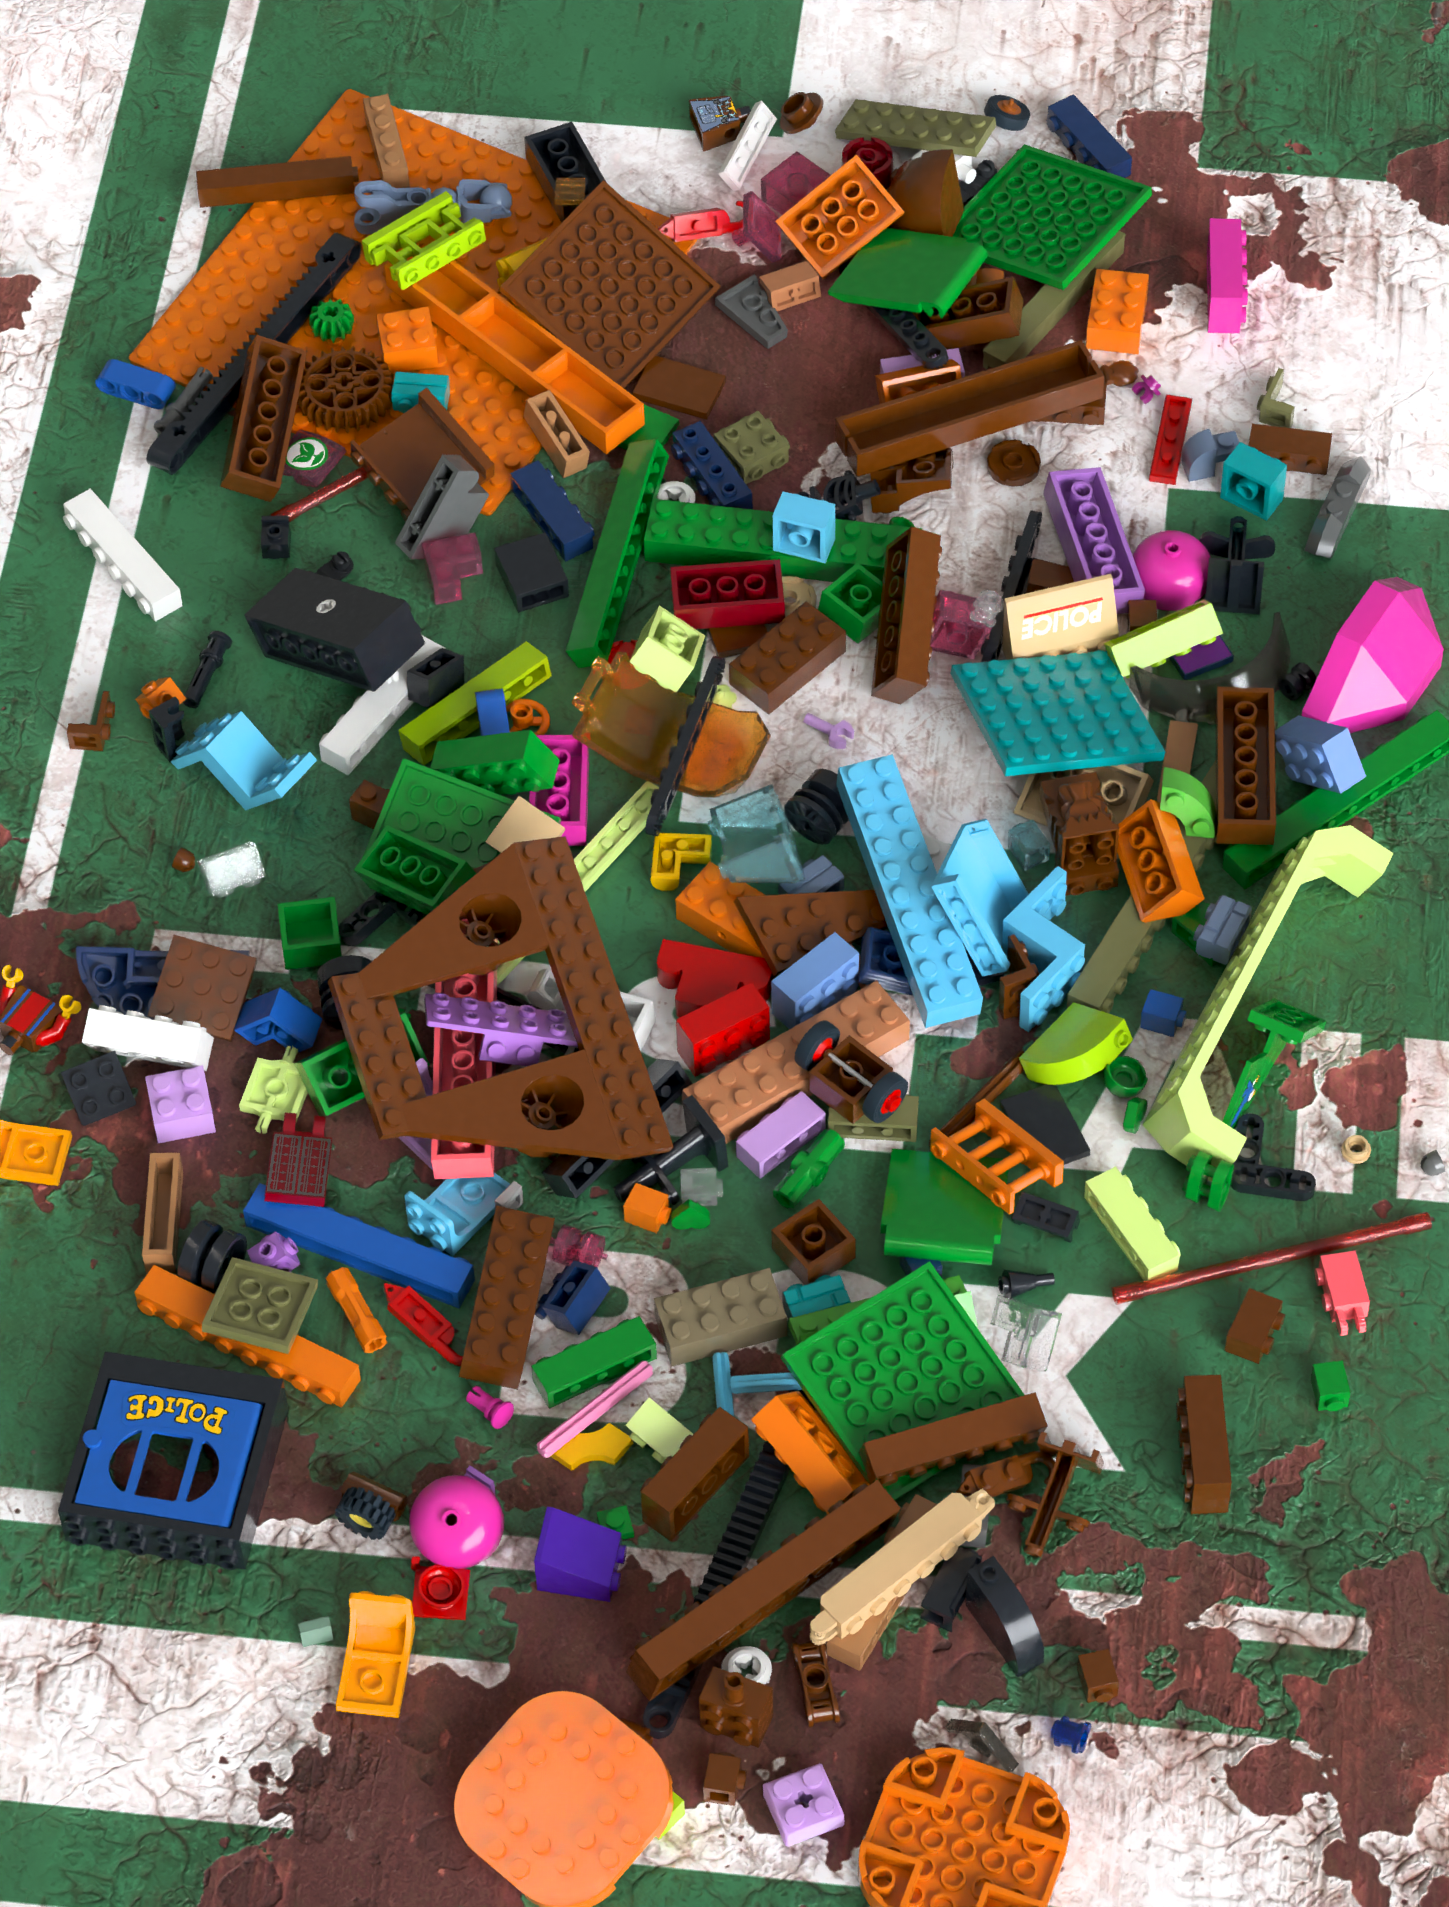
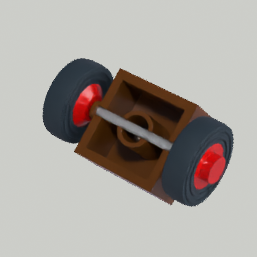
[794,1020,908,1124]

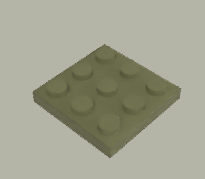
[202,1257,318,1354]

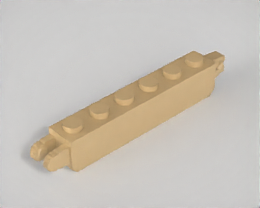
[810,1488,995,1646]

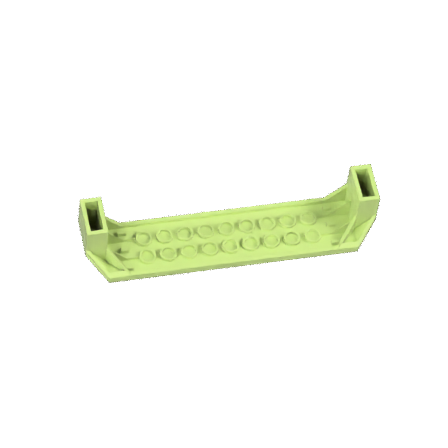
[1143,825,1393,1181]

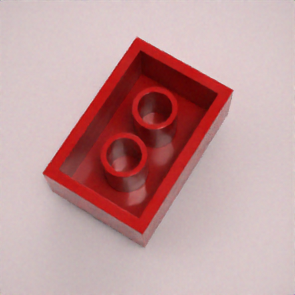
[676,982,770,1077]

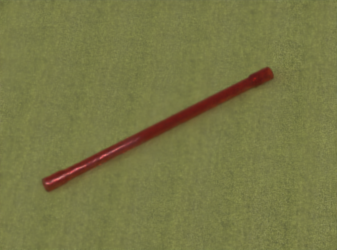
[1112,1212,1432,1305]

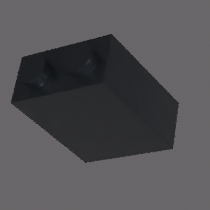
[494,532,569,613]

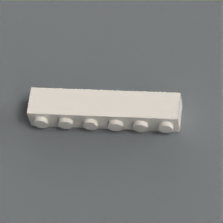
[63,488,182,622]
[319,635,445,775]

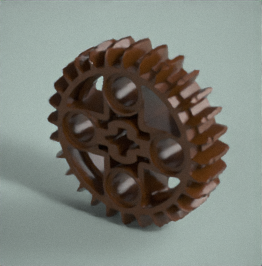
[298,346,394,433]

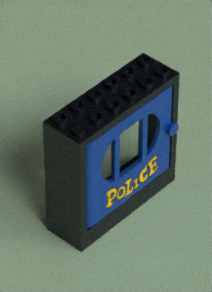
[58,1352,289,1570]

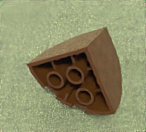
[887,149,964,237]

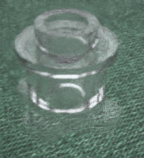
[969,590,1004,628]

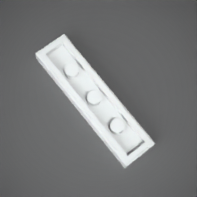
[718,101,777,192]

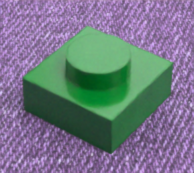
[596,1505,634,1540]

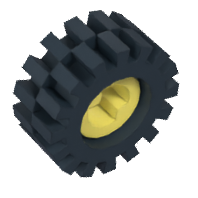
[335,1487,396,1540]

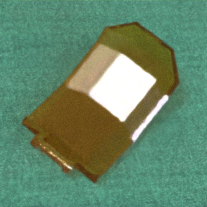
[572,652,771,798]

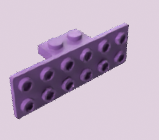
[424,993,578,1066]

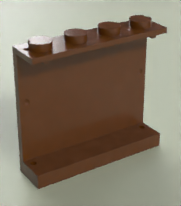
[350,388,494,522]

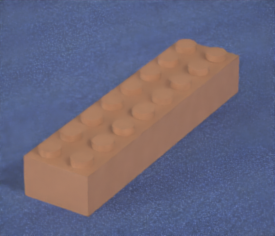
[682,980,910,1144]

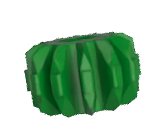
[309,298,354,343]

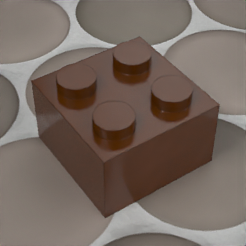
[771,1199,856,1285]

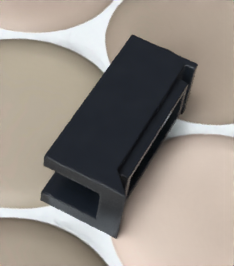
[921,1547,982,1632]

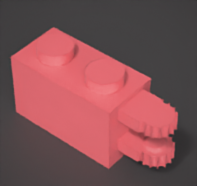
[1315,1250,1370,1336]

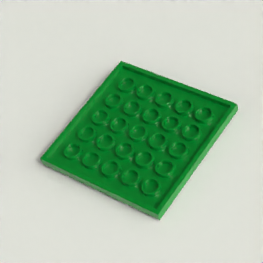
[953,144,1152,290]
[781,1261,1025,1502]

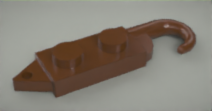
[956,1451,1055,1497]

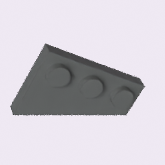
[715,274,788,349]

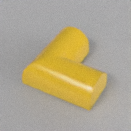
[651,833,712,891]

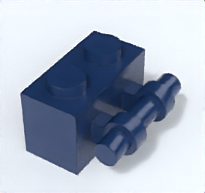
[535,1260,611,1335]

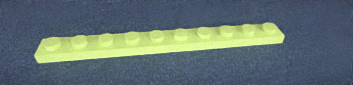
[497,781,659,986]

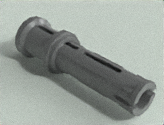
[153,367,213,434]

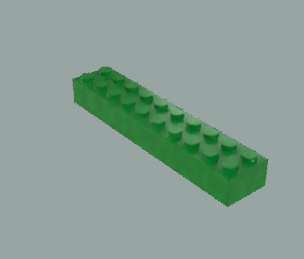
[644,499,922,582]

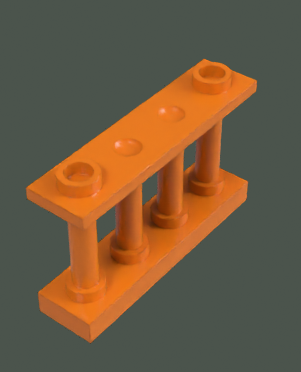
[930,1098,1064,1215]

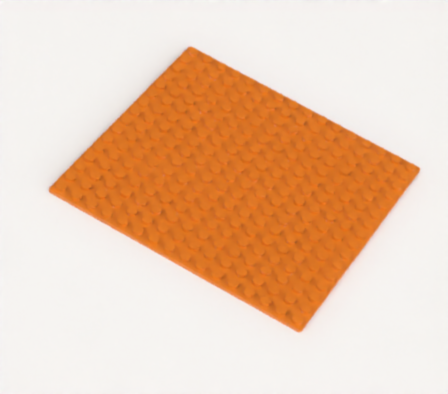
[129,89,698,516]

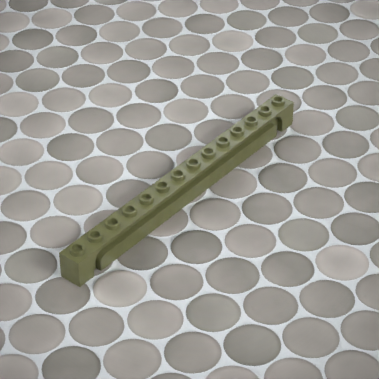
[1067,721,1278,1013]

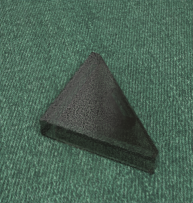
[945,1719,1019,1772]

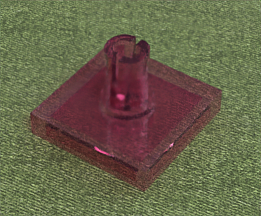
[732,191,781,263]

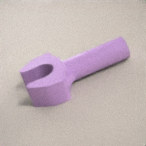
[803,713,854,749]

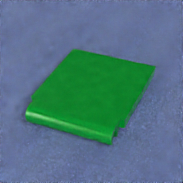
[828,228,988,319]
[880,1149,1009,1265]

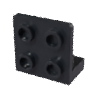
[58,1051,136,1126]

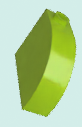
[1019,1002,1133,1085]

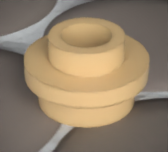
[1341,1135,1371,1164]

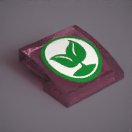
[283,430,347,487]

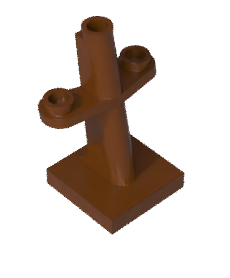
[1006,1431,1104,1558]

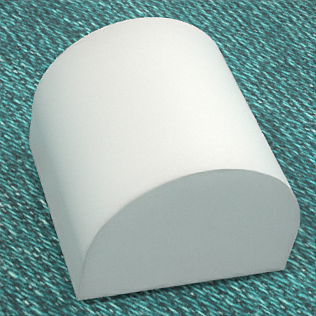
[527,968,560,1010]

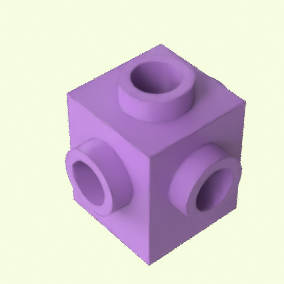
[247,1232,301,1272]

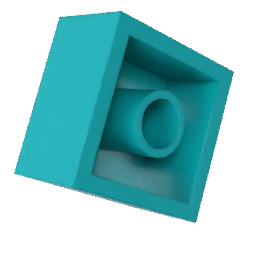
[1220,442,1287,521]

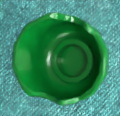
[1103,1056,1148,1098]

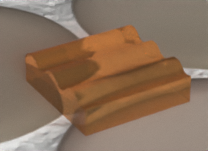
[555,178,586,205]

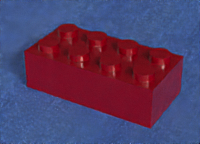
[670,559,785,629]

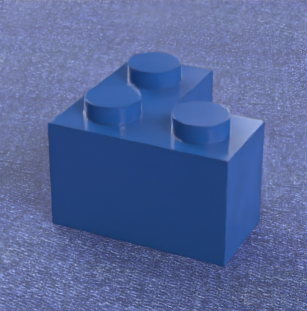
[234,988,322,1052]

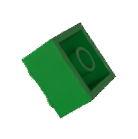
[818,563,883,644]

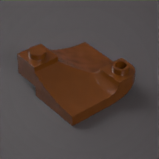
[870,448,954,514]

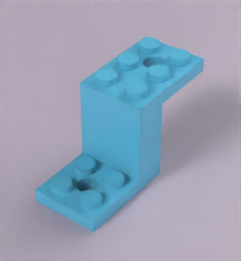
[171,711,317,811]
[1002,866,1085,1032]

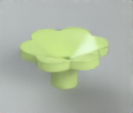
[709,684,737,713]

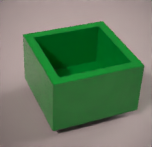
[278,897,342,970]

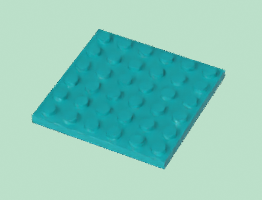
[950,650,1165,776]

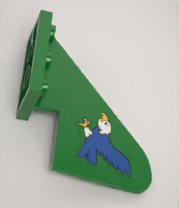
[1222,998,1327,1130]

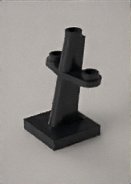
[1199,516,1276,615]
[613,1095,729,1205]

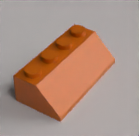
[1117,799,1205,923]
[751,1391,870,1514]

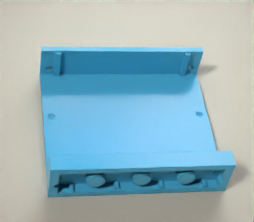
[931,819,1029,977]

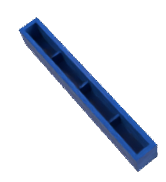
[243,1183,475,1308]

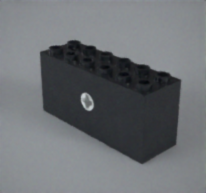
[244,567,425,692]

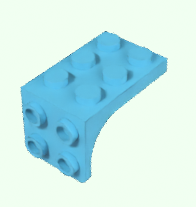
[404,1173,510,1256]

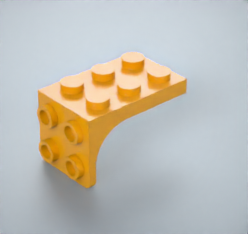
[0,1119,72,1186]
[336,1591,416,1718]

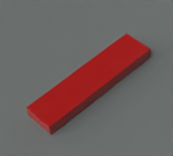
[1149,395,1192,485]

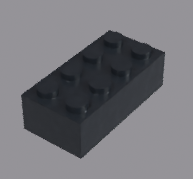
[524,122,607,223]

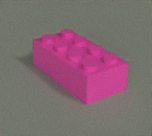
[1207,218,1248,333]
[529,735,589,846]

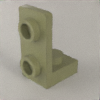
[1257,368,1295,428]

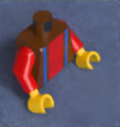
[0,965,81,1055]

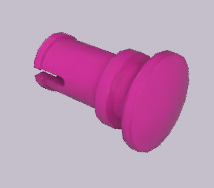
[466,1386,514,1429]

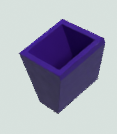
[534,1506,627,1602]

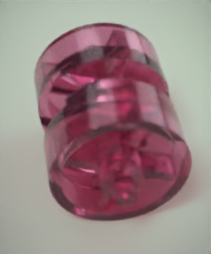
[550,1224,608,1268]

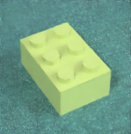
[630,606,705,692]

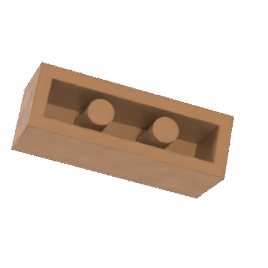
[524,390,590,478]

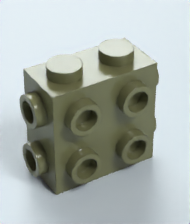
[714,411,790,484]

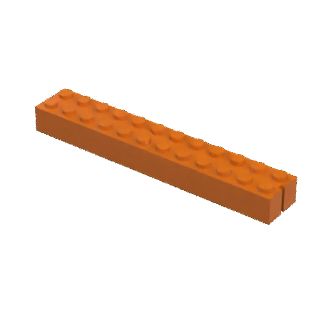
[385,238,645,454]

